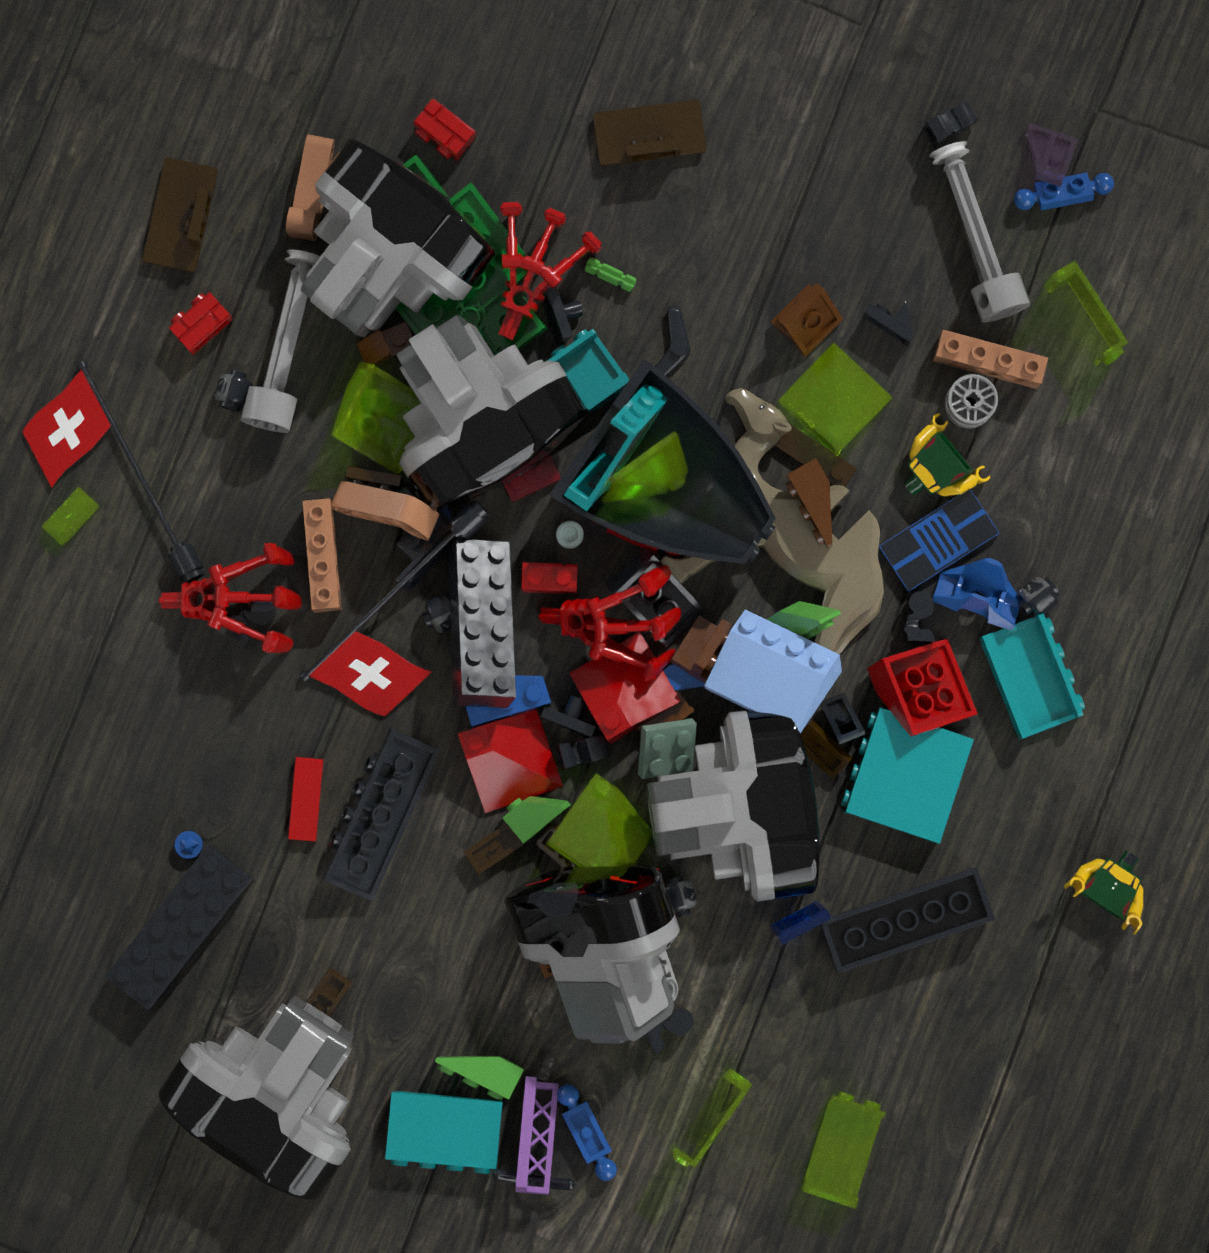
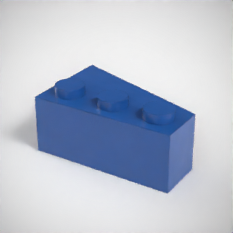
[466,675,551,728]

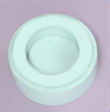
[556,521,583,549]

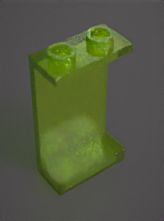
[1044,260,1128,366]
[670,1066,753,1168]
[801,1091,886,1209]

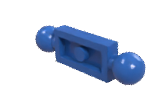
[1014,172,1114,211]
[557,1084,617,1181]

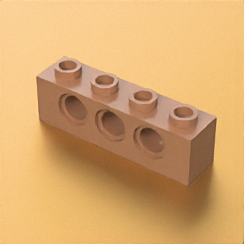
[933,330,1048,389]
[303,498,342,613]

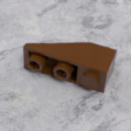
[785,458,832,549]

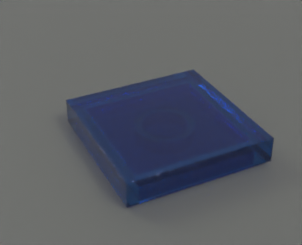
[770,901,831,945]

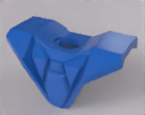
[933,558,1021,630]

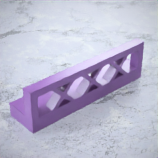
[515,1076,559,1195]

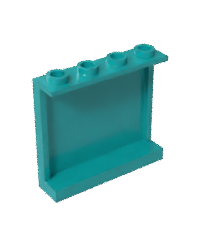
[841,708,974,844]

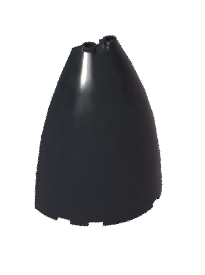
[549,359,776,564]

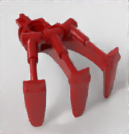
[498,202,602,340]
[159,542,302,653]
[539,565,681,681]

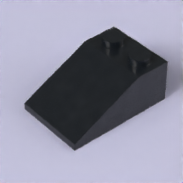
[605,547,705,648]

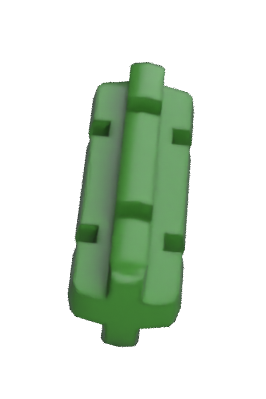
[585,257,636,292]

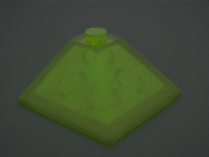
[778,342,893,455]
[331,362,421,475]
[601,431,688,503]
[547,773,653,891]

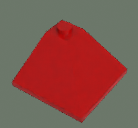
[569,632,681,744]
[867,639,978,737]
[458,709,563,813]

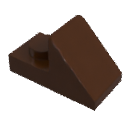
[357,321,413,369]

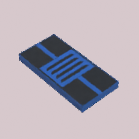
[879,489,999,592]

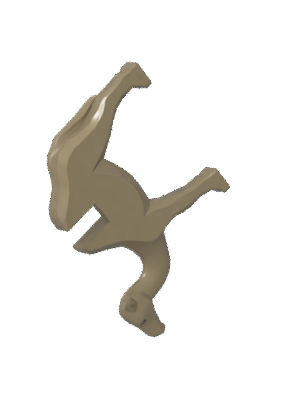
[659,388,884,655]

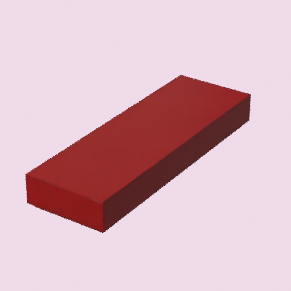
[288,757,324,842]

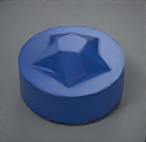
[175,831,203,859]

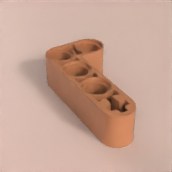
[286,135,335,241]
[331,481,439,540]

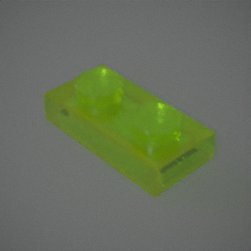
[41,487,100,546]

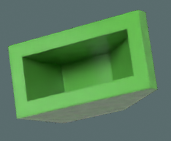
[503,796,570,844]

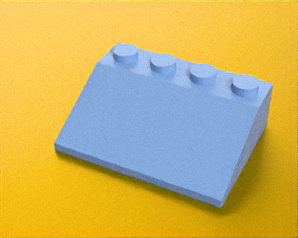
[705,610,842,735]

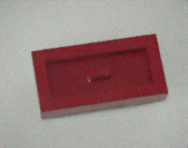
[500,454,561,503]

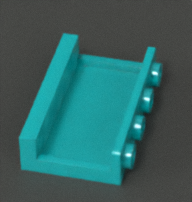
[519,329,630,447]
[979,613,1085,740]
[385,1091,503,1174]

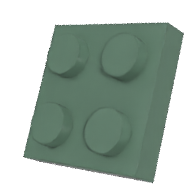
[638,719,697,779]

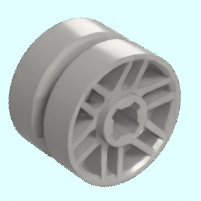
[944,374,998,429]

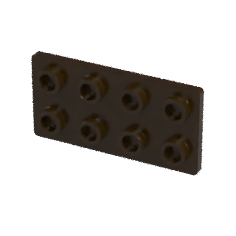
[593,100,707,166]
[142,158,218,273]

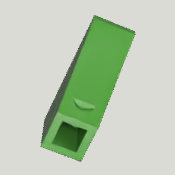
[767,601,841,639]
[435,1056,524,1101]

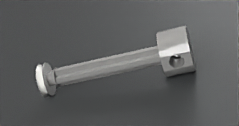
[929,141,1030,323]
[240,250,320,433]

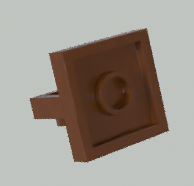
[771,283,843,357]
[670,615,732,684]

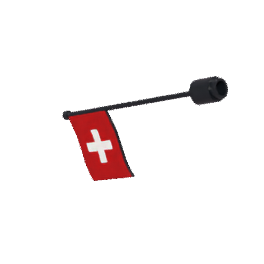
[22,361,204,583]
[300,499,490,716]

